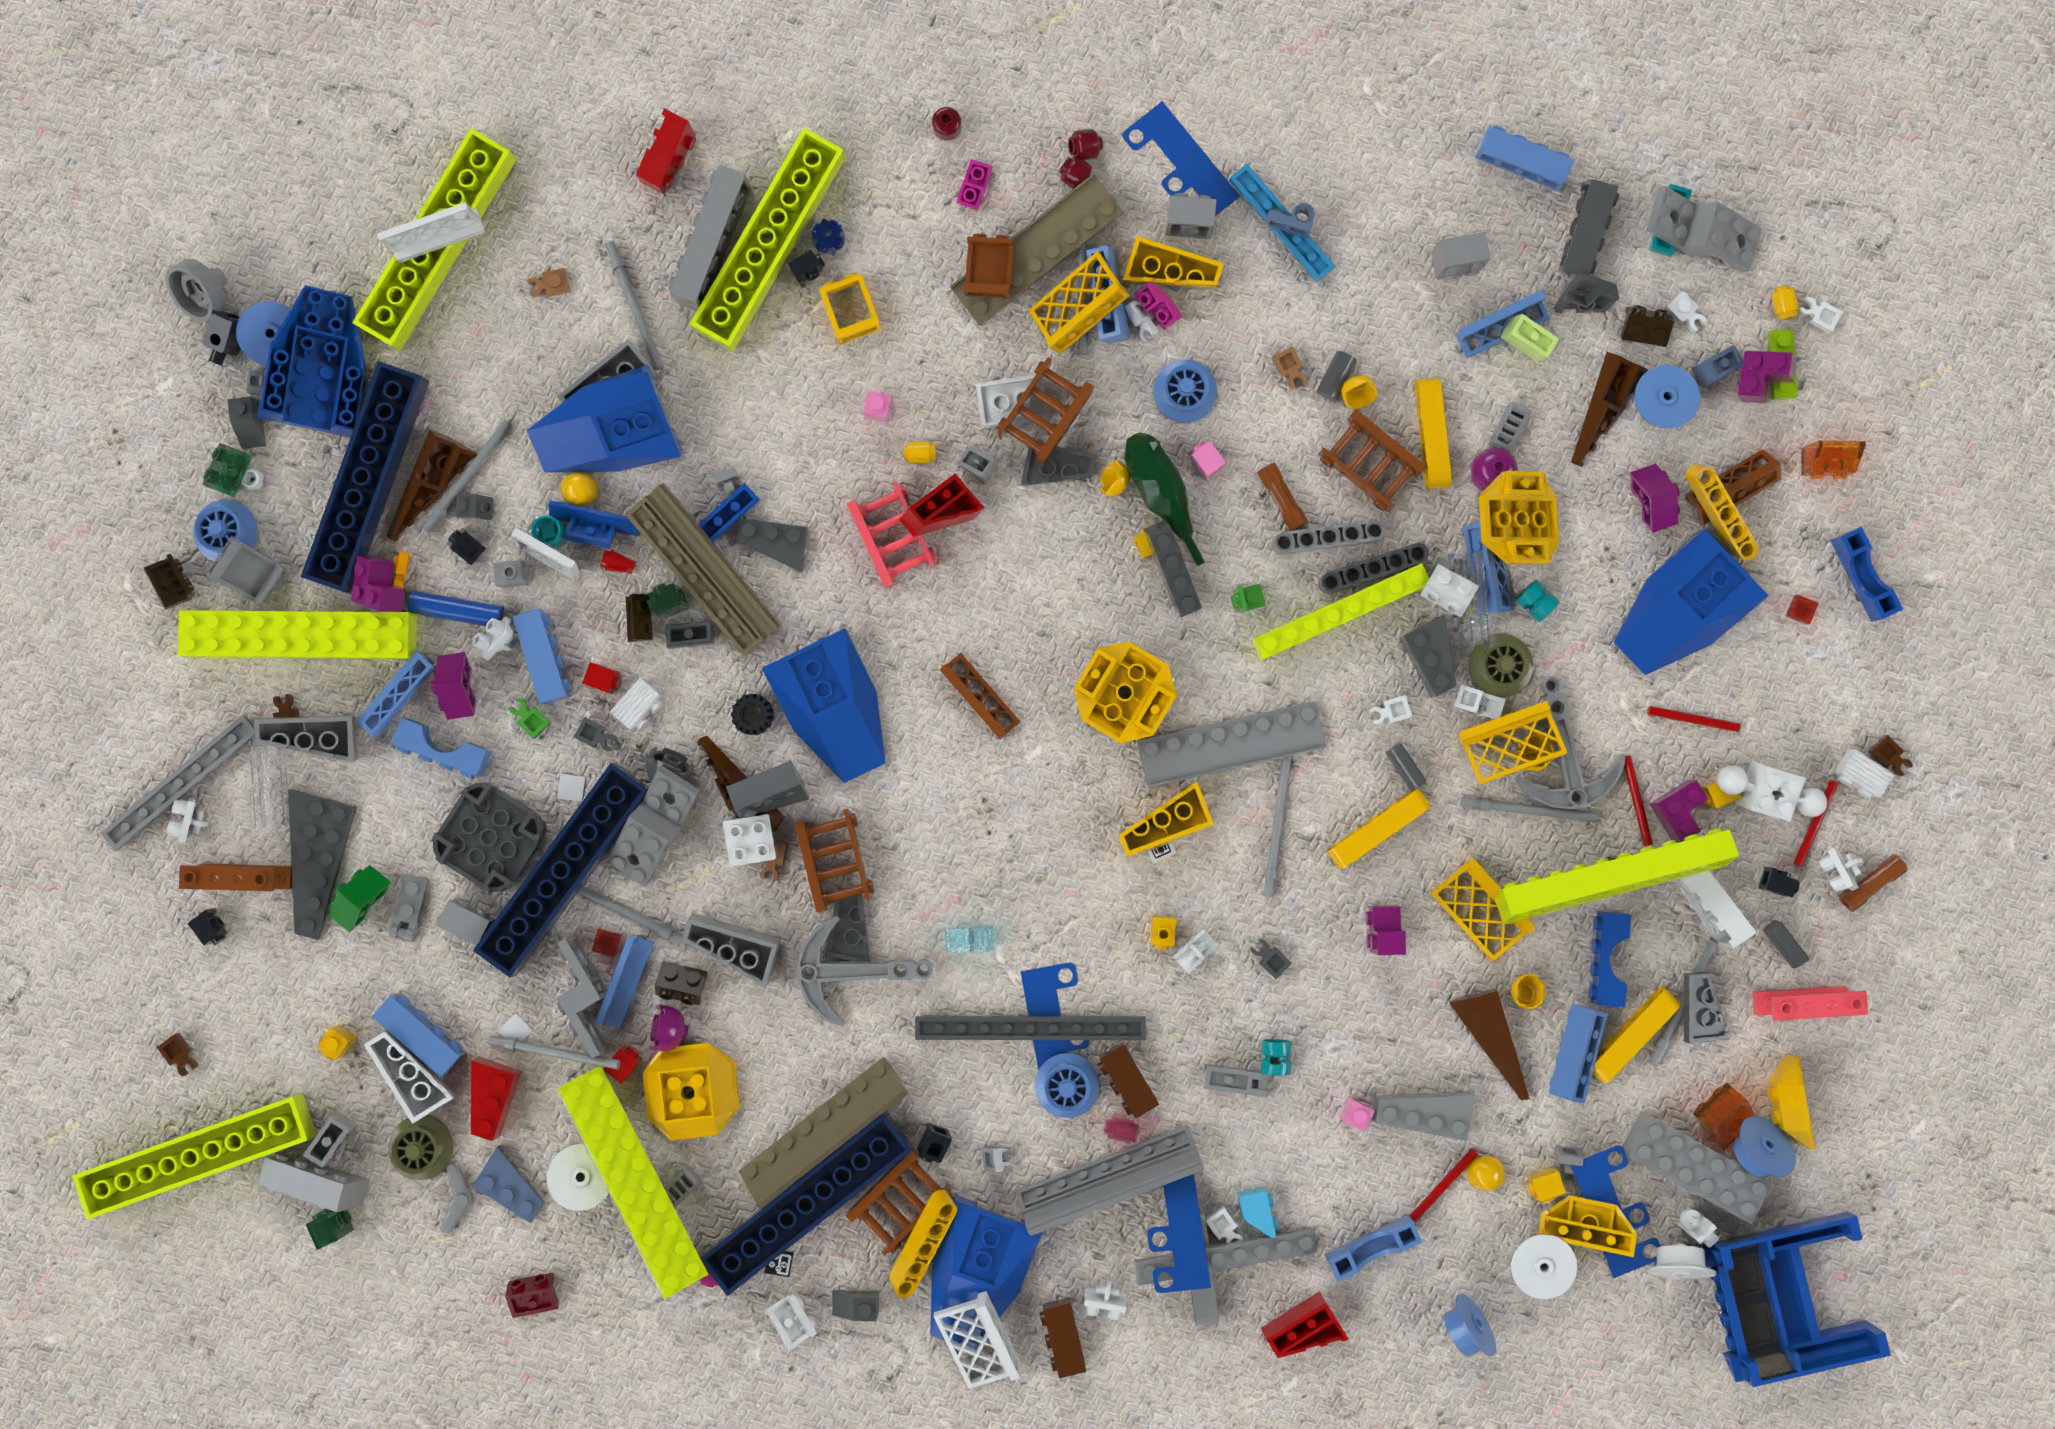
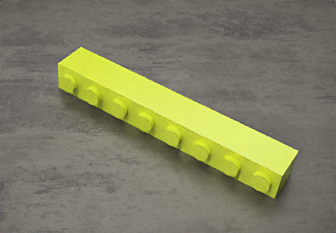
[1251,563,1429,661]

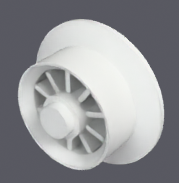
[547,1144,609,1211]
[1511,1234,1577,1299]
[1647,1244,1716,1279]

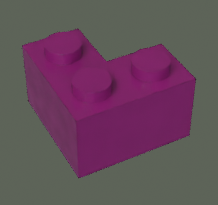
[1738,351,1796,404]
[1630,463,1680,533]
[351,556,405,612]
[431,652,476,720]
[1649,780,1709,843]
[1365,905,1406,955]

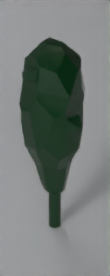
[1124,432,1205,566]

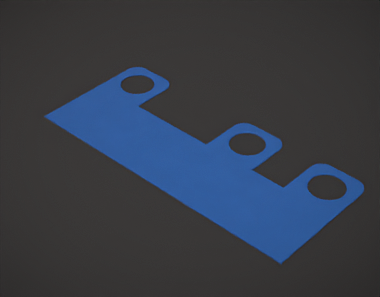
[1122,101,1240,216]
[1021,963,1089,1070]
[1571,1145,1661,1278]
[1147,1174,1211,1293]

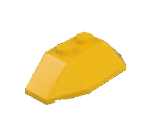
[1767,1054,1816,1150]
[1538,1195,1637,1257]

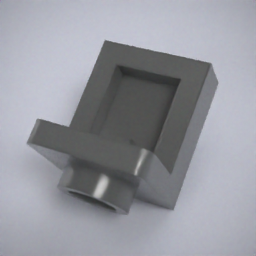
[455,494,493,520]

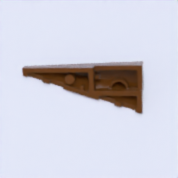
[1571,352,1648,467]
[387,429,477,541]
[697,736,785,833]
[1449,989,1530,1100]

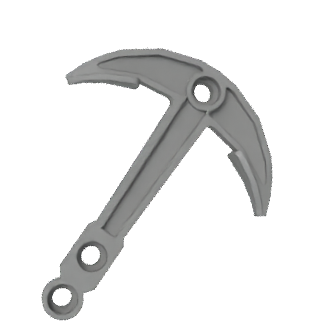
[1515,676,1626,810]
[797,916,933,1027]

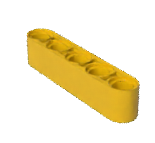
[1415,377,1452,490]
[1686,464,1758,561]
[1327,787,1432,870]
[1592,986,1681,1084]
[889,1190,957,1298]

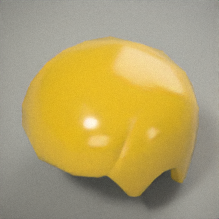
[1341,375,1378,409]
[1099,460,1130,497]
[560,472,598,506]
[1517,734,1554,772]
[1510,973,1546,1009]
[1466,1155,1505,1191]

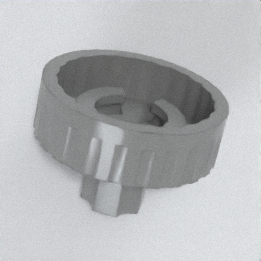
[166,259,227,321]

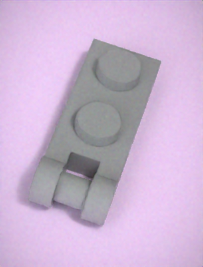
[389,874,429,942]
[1204,1064,1271,1097]

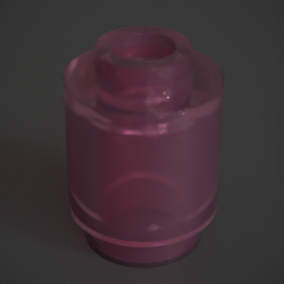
[1104,1116,1139,1144]

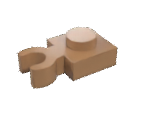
[527,268,571,297]
[1272,346,1307,391]
[760,841,787,881]

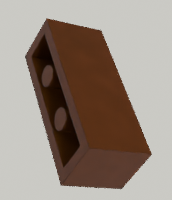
[1098,1042,1159,1119]
[1039,1297,1086,1378]

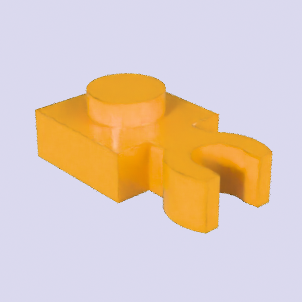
[393,551,410,589]

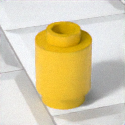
[1771,285,1799,321]
[903,441,936,464]

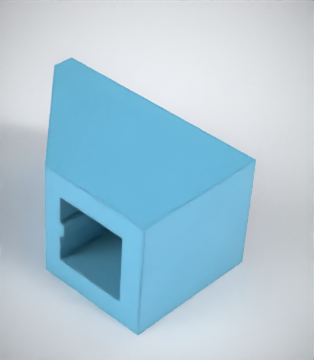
[1237,1187,1279,1238]

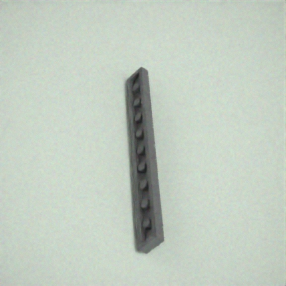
[915,1016,1146,1040]

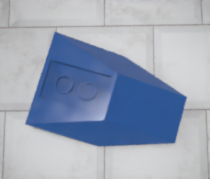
[256,285,366,438]
[527,365,682,472]
[1613,529,1769,675]
[762,628,886,783]
[930,1195,1043,1349]

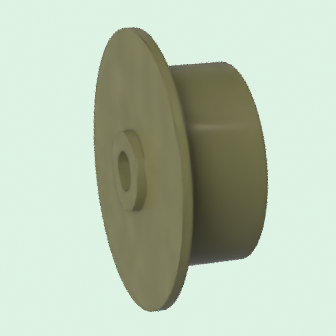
[1469,634,1533,698]
[388,1115,453,1180]

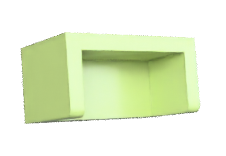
[1500,314,1559,361]

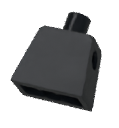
[203,310,241,366]

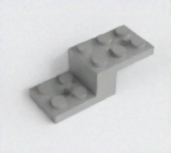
[1646,186,1762,272]
[607,766,701,887]
[557,935,609,1058]

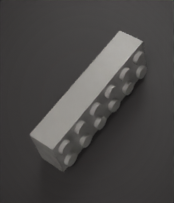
[669,164,751,311]
[1622,1111,1773,1224]

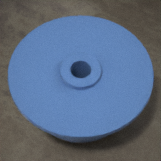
[236,301,291,366]
[1153,359,1217,423]
[1634,365,1700,428]
[193,500,258,561]
[1035,1053,1099,1118]
[1734,1116,1796,1178]
[1444,1293,1496,1357]

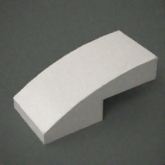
[1454,685,1506,720]

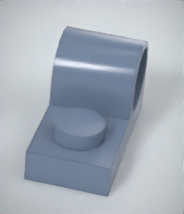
[1264,203,1315,238]
[1692,345,1743,388]

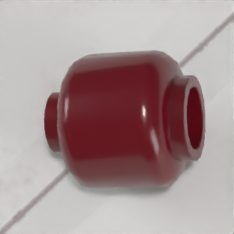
[932,107,962,141]
[1068,129,1103,160]
[1059,156,1092,189]

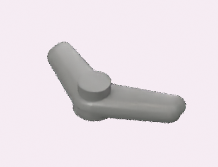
[440,1163,474,1233]

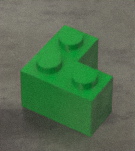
[329,865,391,933]

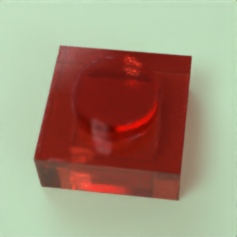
[1786,594,1819,625]
[592,928,622,957]

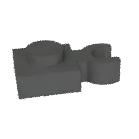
[574,717,619,751]
[1250,938,1292,979]

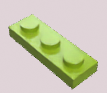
[1768,330,1797,400]

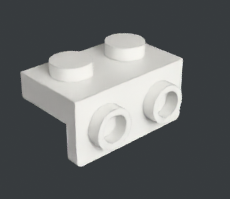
[1421,564,1479,617]
[765,1293,817,1350]

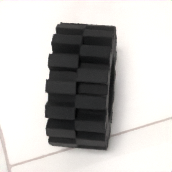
[731,694,774,735]

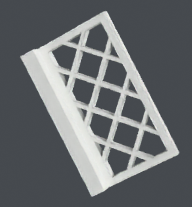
[377,202,486,263]
[933,1291,1021,1389]

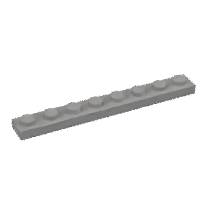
[100,715,255,851]
[1134,1228,1317,1286]

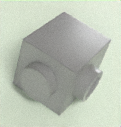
[493,560,531,588]

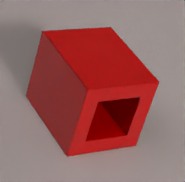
[582,662,621,694]
[603,1045,642,1084]

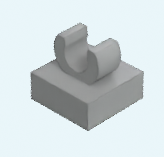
[247,370,265,395]
[712,467,740,494]
[1554,1145,1584,1174]
[982,1146,1010,1173]

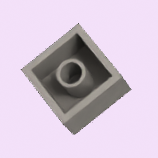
[1165,193,1216,239]
[1431,232,1491,281]

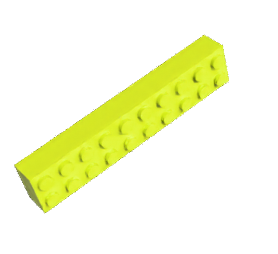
[352,128,517,352]
[690,128,846,352]
[178,610,417,660]
[1495,828,1739,925]
[557,1066,709,1300]
[72,1092,317,1220]

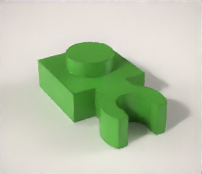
[509,698,551,739]

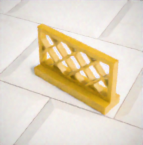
[1029,251,1130,354]
[1458,701,1568,786]
[1431,856,1536,962]

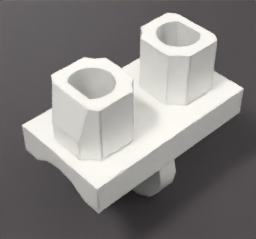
[473,617,515,661]
[166,797,209,842]
[1819,848,1864,892]
[1172,928,1219,974]
[1677,1208,1719,1248]
[1084,1280,1127,1320]

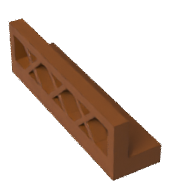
[1685,449,1782,525]
[939,653,1021,739]

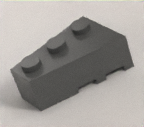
[1399,615,1457,698]
[726,760,809,818]

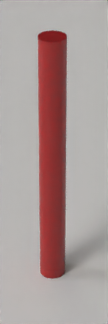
[1647,706,1741,732]
[1624,755,1653,846]
[1793,780,1839,867]
[1409,1148,1478,1222]

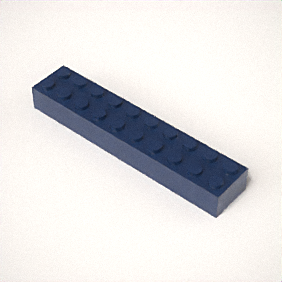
[301,361,430,594]
[473,763,649,978]
[700,1111,913,1296]

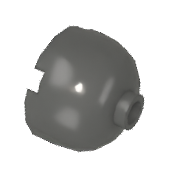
[646,747,694,781]

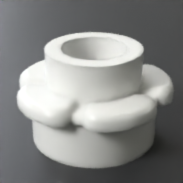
[240,468,264,491]

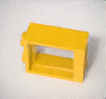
[819,273,882,345]

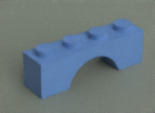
[391,718,492,779]
[1324,1215,1422,1282]

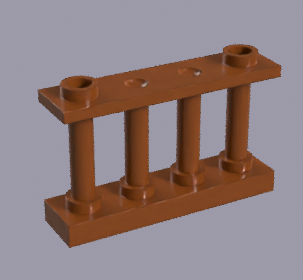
[996,357,1094,467]
[1318,409,1426,512]
[794,809,875,913]
[179,863,292,891]
[846,1147,952,1256]

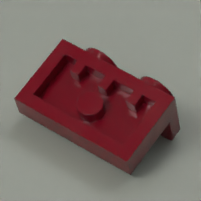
[505,1273,559,1318]

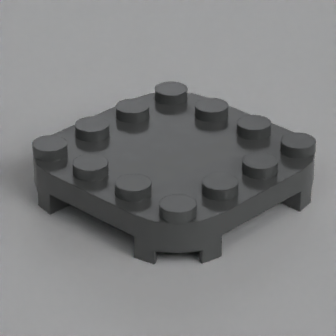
[431,783,546,892]

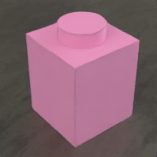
[864,391,893,422]
[1190,441,1226,479]
[1340,1096,1375,1132]

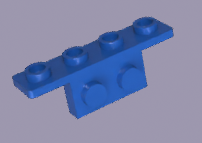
[548,500,639,549]

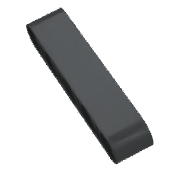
[1318,543,1429,594]

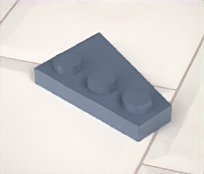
[473,1145,545,1223]

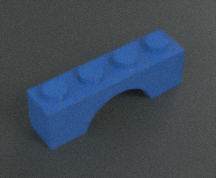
[1830,527,1903,622]
[1588,911,1631,1007]

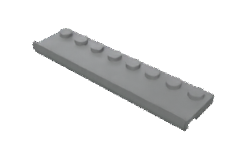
[1137,701,1327,788]
[1016,1125,1204,1236]

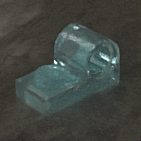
[945,926,995,952]

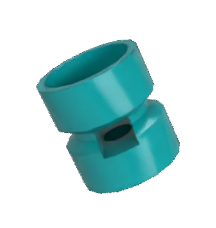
[531,515,567,549]
[1515,579,1560,622]
[1261,1039,1292,1076]

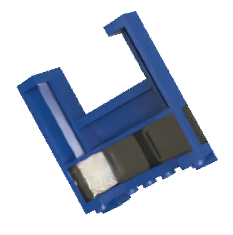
[1702,1211,1891,1387]

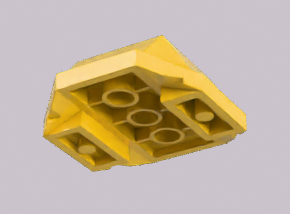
[1479,471,1559,565]
[1074,641,1177,744]
[643,1042,740,1141]

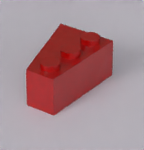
[636,108,696,194]
[899,473,985,537]
[471,1057,522,1141]
[1261,1291,1349,1358]

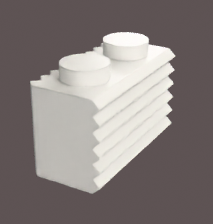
[610,678,664,731]
[1834,749,1895,799]

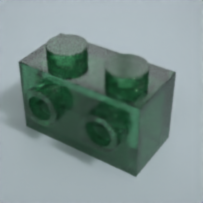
[202,443,252,498]
[647,583,690,619]
[305,1208,354,1250]

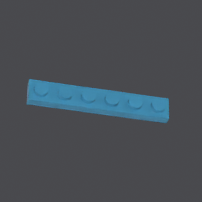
[1229,164,1335,283]

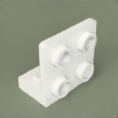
[723,814,776,867]

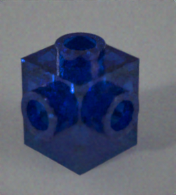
[811,218,846,256]

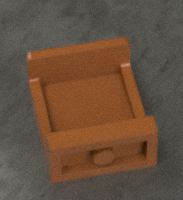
[963,233,1015,299]

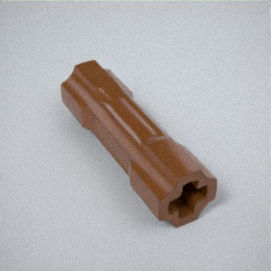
[1257,462,1308,531]
[1838,854,1908,912]

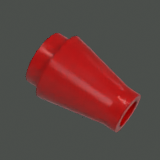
[600,549,636,574]

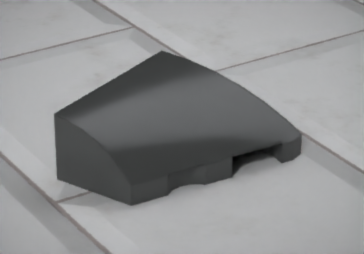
[1554,271,1619,313]

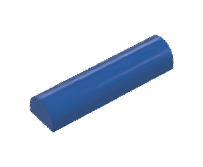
[699,483,760,542]
[407,590,505,626]

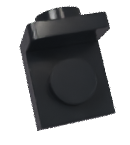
[448,528,486,565]

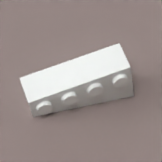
[1675,871,1756,948]
[364,1031,458,1124]

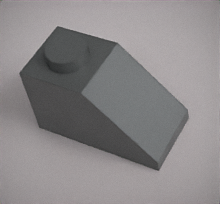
[227,396,266,449]
[832,1290,879,1321]

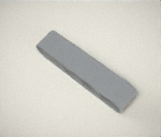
[1272,520,1386,555]
[1191,1209,1219,1326]

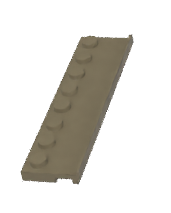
[950,174,1124,326]
[625,483,781,656]
[739,1057,908,1209]

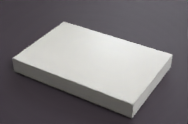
[975,374,1050,429]
[511,528,581,581]

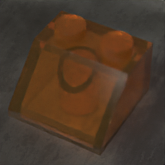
[1801,440,1866,480]
[1693,1082,1756,1150]

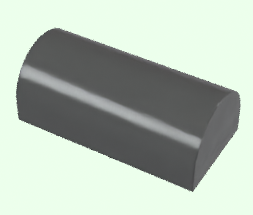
[1316,351,1357,403]
[665,620,715,649]
[1385,743,1426,791]
[1763,920,1809,968]

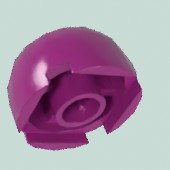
[1470,447,1518,491]
[650,1004,689,1052]

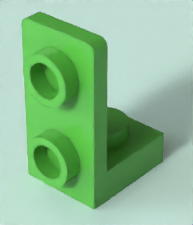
[1230,584,1266,613]

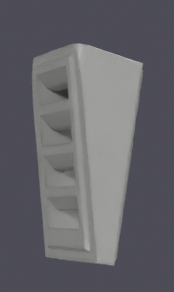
[1488,401,1532,452]
[664,1165,703,1208]

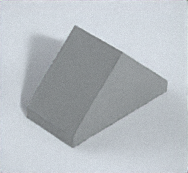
[957,446,999,485]

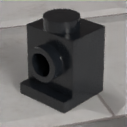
[788,249,826,288]
[1758,867,1800,898]
[187,908,227,946]
[917,1122,952,1163]

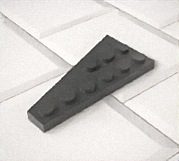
[288,789,357,940]

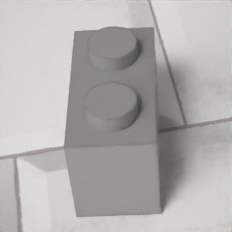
[436,898,495,945]
[303,1110,354,1168]

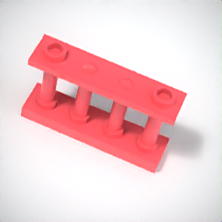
[847,481,937,589]
[1752,986,1868,1021]

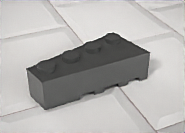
[1558,179,1619,275]

